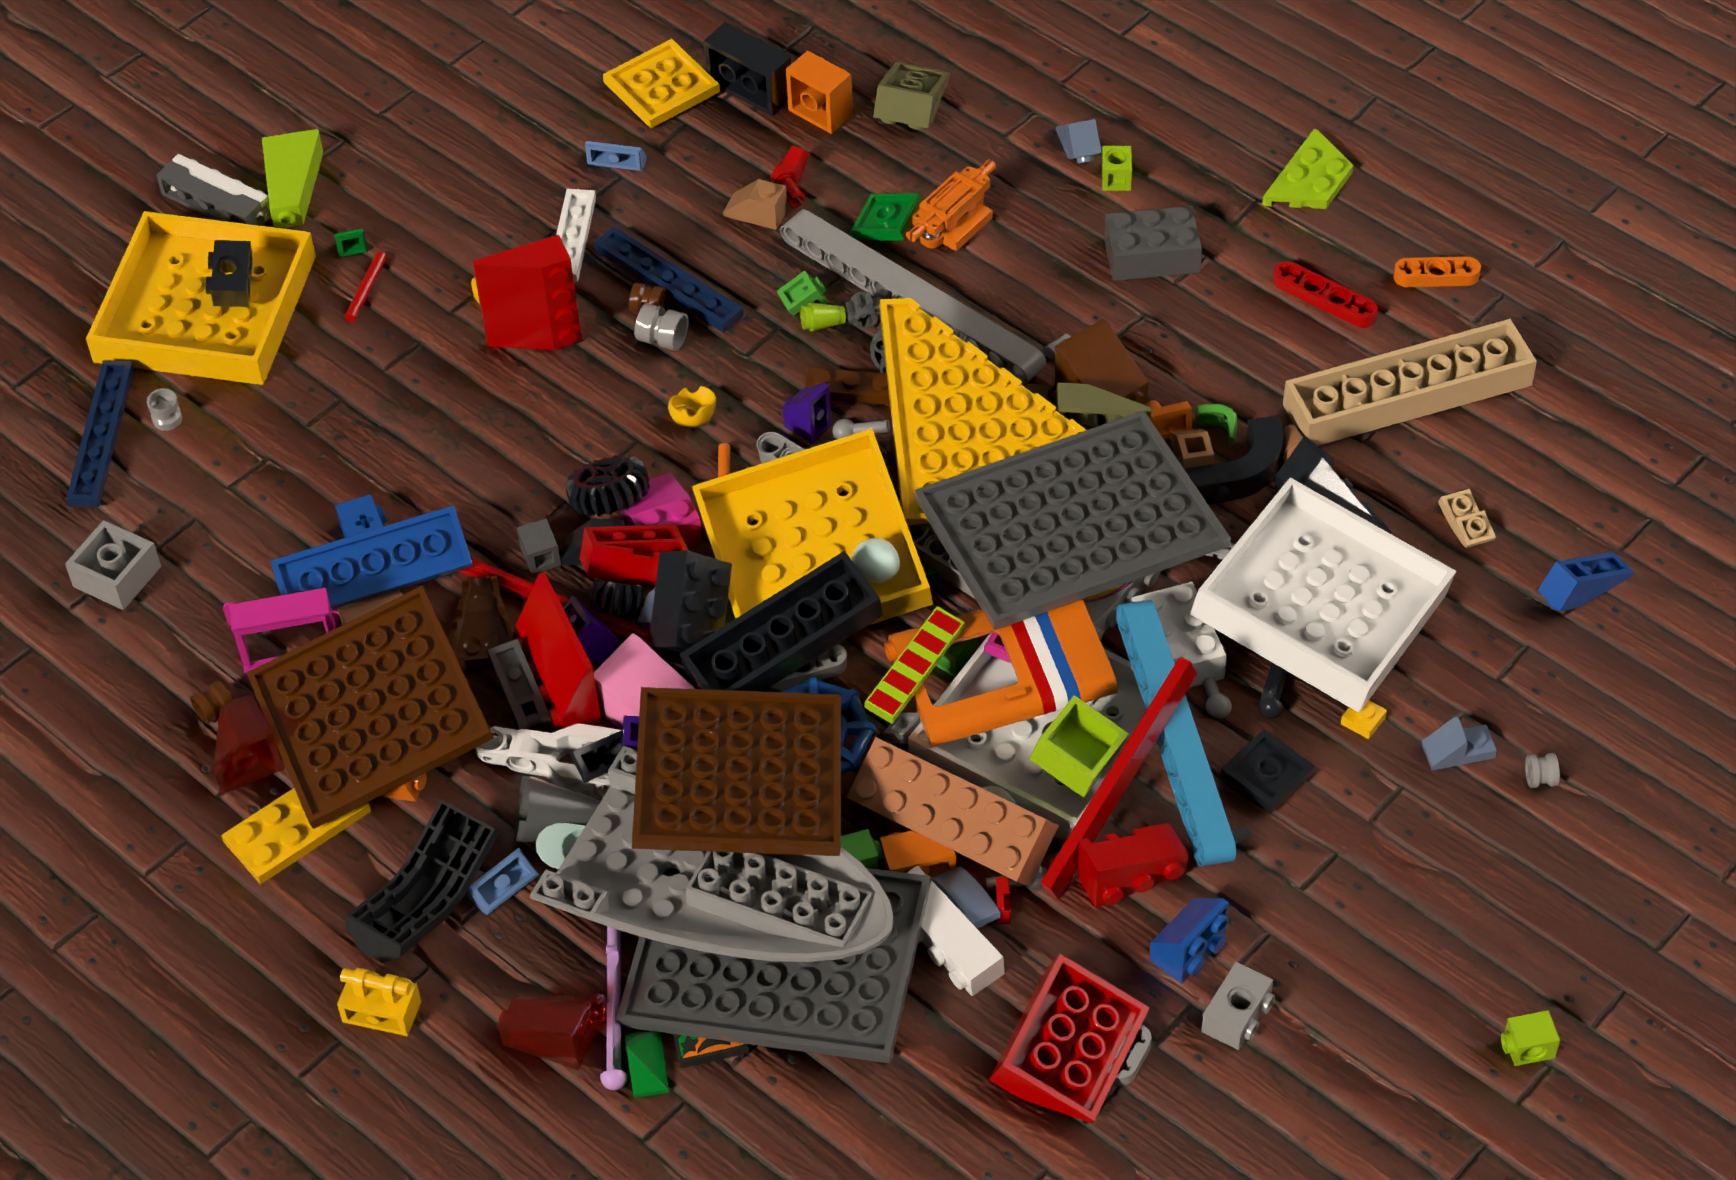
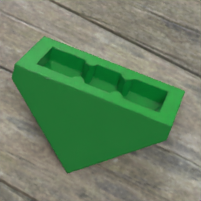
[625,1031,669,1098]

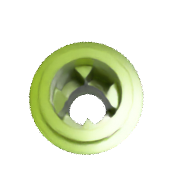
[800,302,846,332]

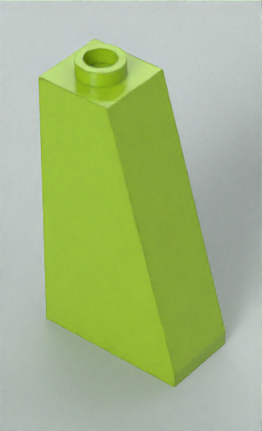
[262,129,323,228]

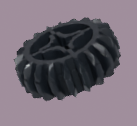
[565,455,650,517]

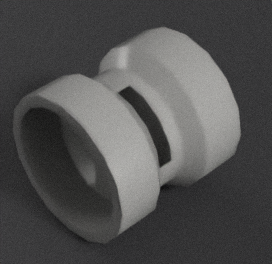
[146,388,183,431]

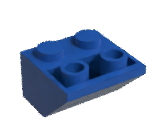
[1149,898,1229,984]

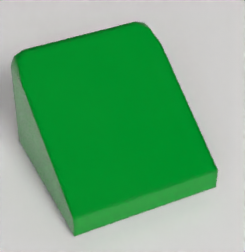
[334,228,368,257]

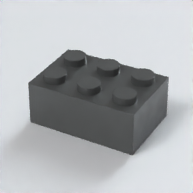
[1104,206,1202,281]

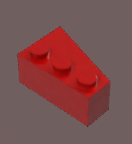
[1078,823,1188,908]

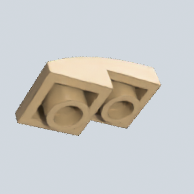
[1438,489,1496,548]

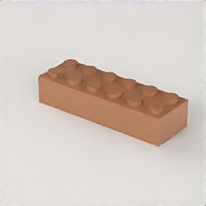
[846,737,1059,887]

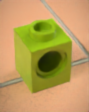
[1102,146,1132,191]
[1501,1010,1560,1066]

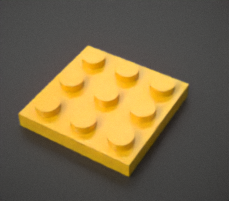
[603,39,720,128]

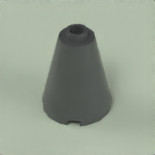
[515,776,601,843]

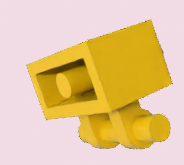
[337,967,421,1036]

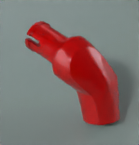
[770,145,810,208]

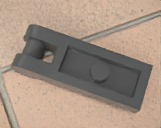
[487,639,551,730]

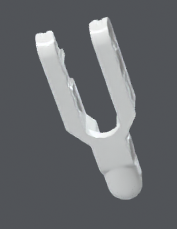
[475,723,621,799]

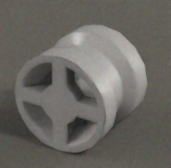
[1525,753,1560,788]

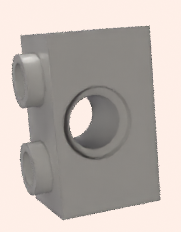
[1201,962,1275,1050]

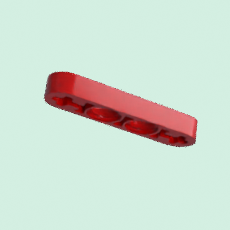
[1273,261,1378,328]

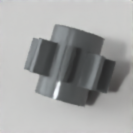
[845,292,881,329]

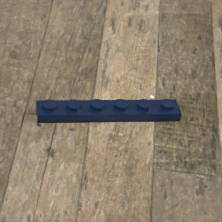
[594,227,743,333]
[66,360,134,507]

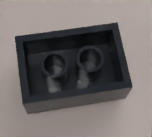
[704,22,791,116]
[648,550,732,656]

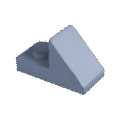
[1422,716,1497,771]

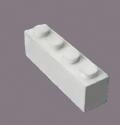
[907,865,1005,996]

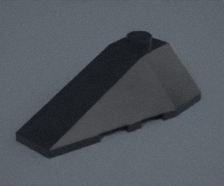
[1274,437,1391,534]

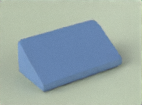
[585,141,647,171]
[465,848,539,915]

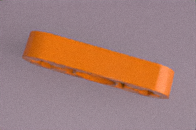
[1393,257,1481,287]

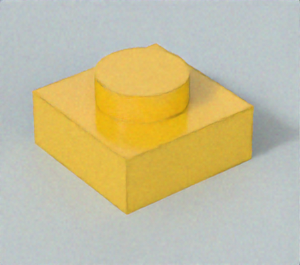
[1341,700,1387,739]

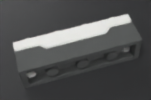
[156,154,272,226]

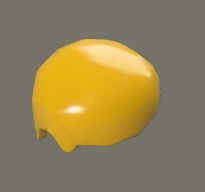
[668,386,717,427]

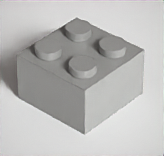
[65,520,161,610]

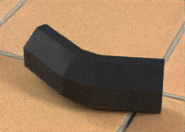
[345,799,500,963]

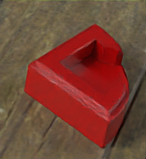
[996,877,1011,924]

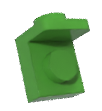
[776,271,829,316]

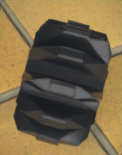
[589,579,644,617]

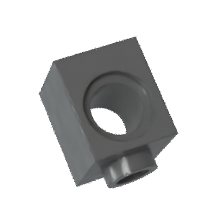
[517,519,561,574]

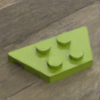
[1262,129,1353,209]

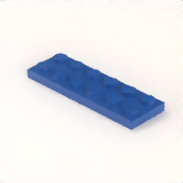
[270,505,473,610]

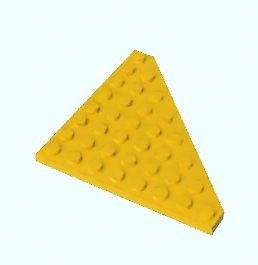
[879,298,1086,525]

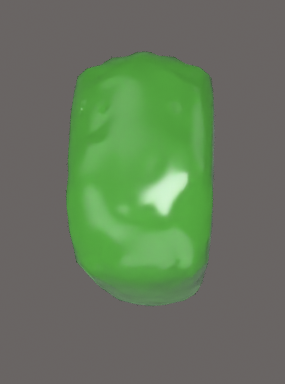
[1194,404,1238,446]

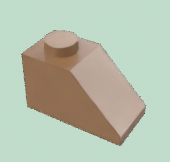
[723,179,787,230]

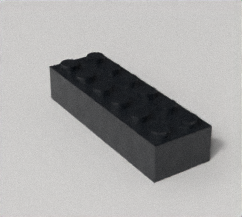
[679,551,883,692]

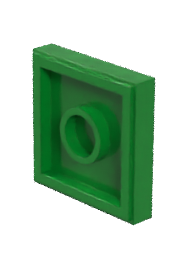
[850,193,924,241]

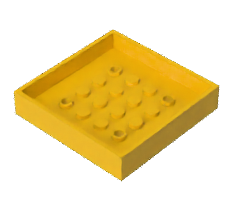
[86,211,316,385]
[692,428,933,626]

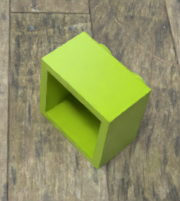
[1029,695,1129,798]

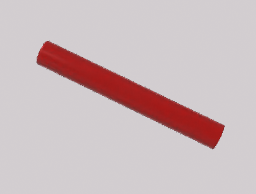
[344,251,387,322]

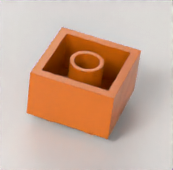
[786,50,853,134]

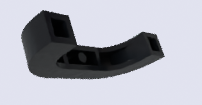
[1184,415,1284,504]

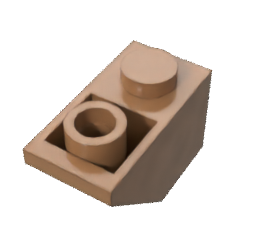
[1169,428,1214,469]

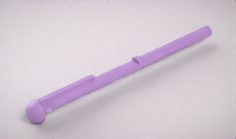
[600,926,628,1090]

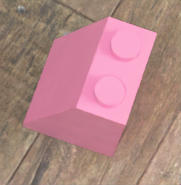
[594,633,695,730]

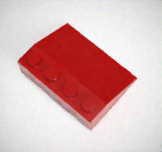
[472,235,582,350]
[514,572,602,729]
[989,954,1150,1123]

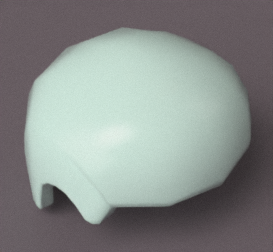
[851,538,900,583]

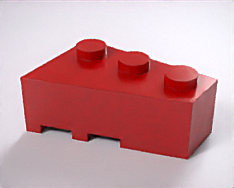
[579,524,689,587]

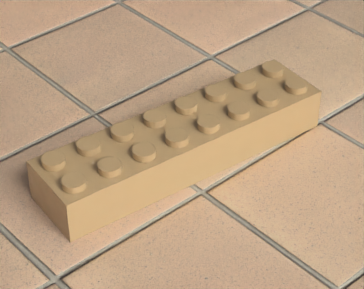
[1283,319,1537,446]

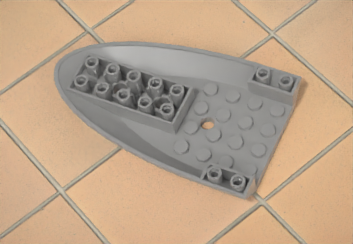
[530,746,893,962]

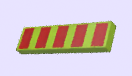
[864,606,965,724]

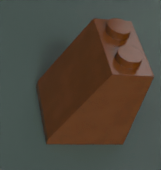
[1055,318,1148,405]

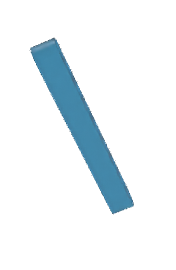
[1116,600,1236,867]

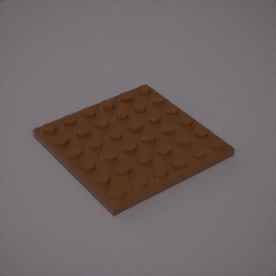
[247,586,494,829]
[632,687,841,856]

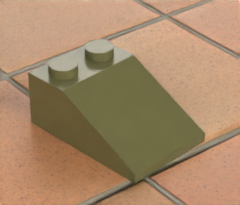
[873,62,950,130]
[1055,383,1151,430]

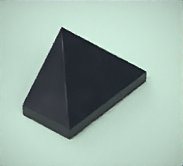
[570,730,623,783]

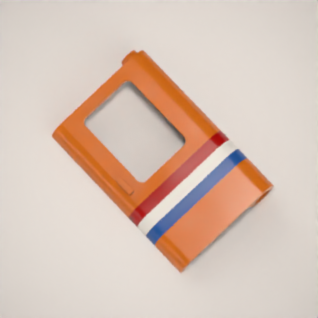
[884,599,1118,747]

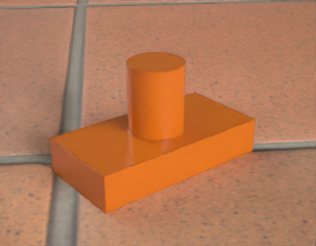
[1145,400,1192,439]

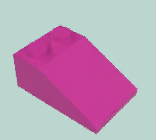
[621,472,703,547]

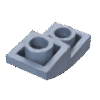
[932,866,1000,928]

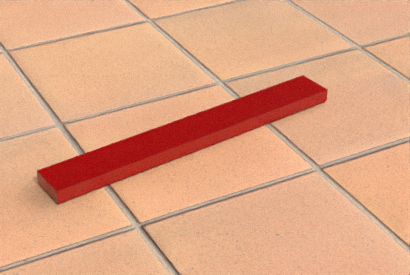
[1041,657,1197,900]

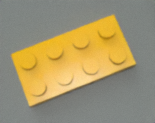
[221,788,371,885]

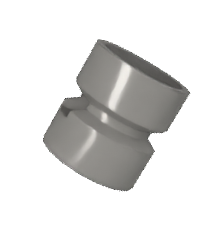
[634,303,689,351]

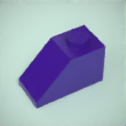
[783,383,832,444]
[563,595,619,665]

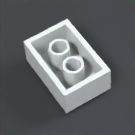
[1131,582,1226,688]

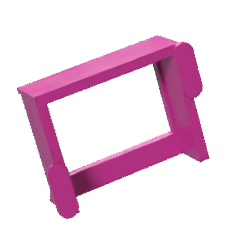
[223,588,342,679]

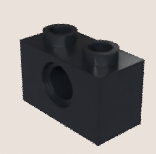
[206,240,253,307]

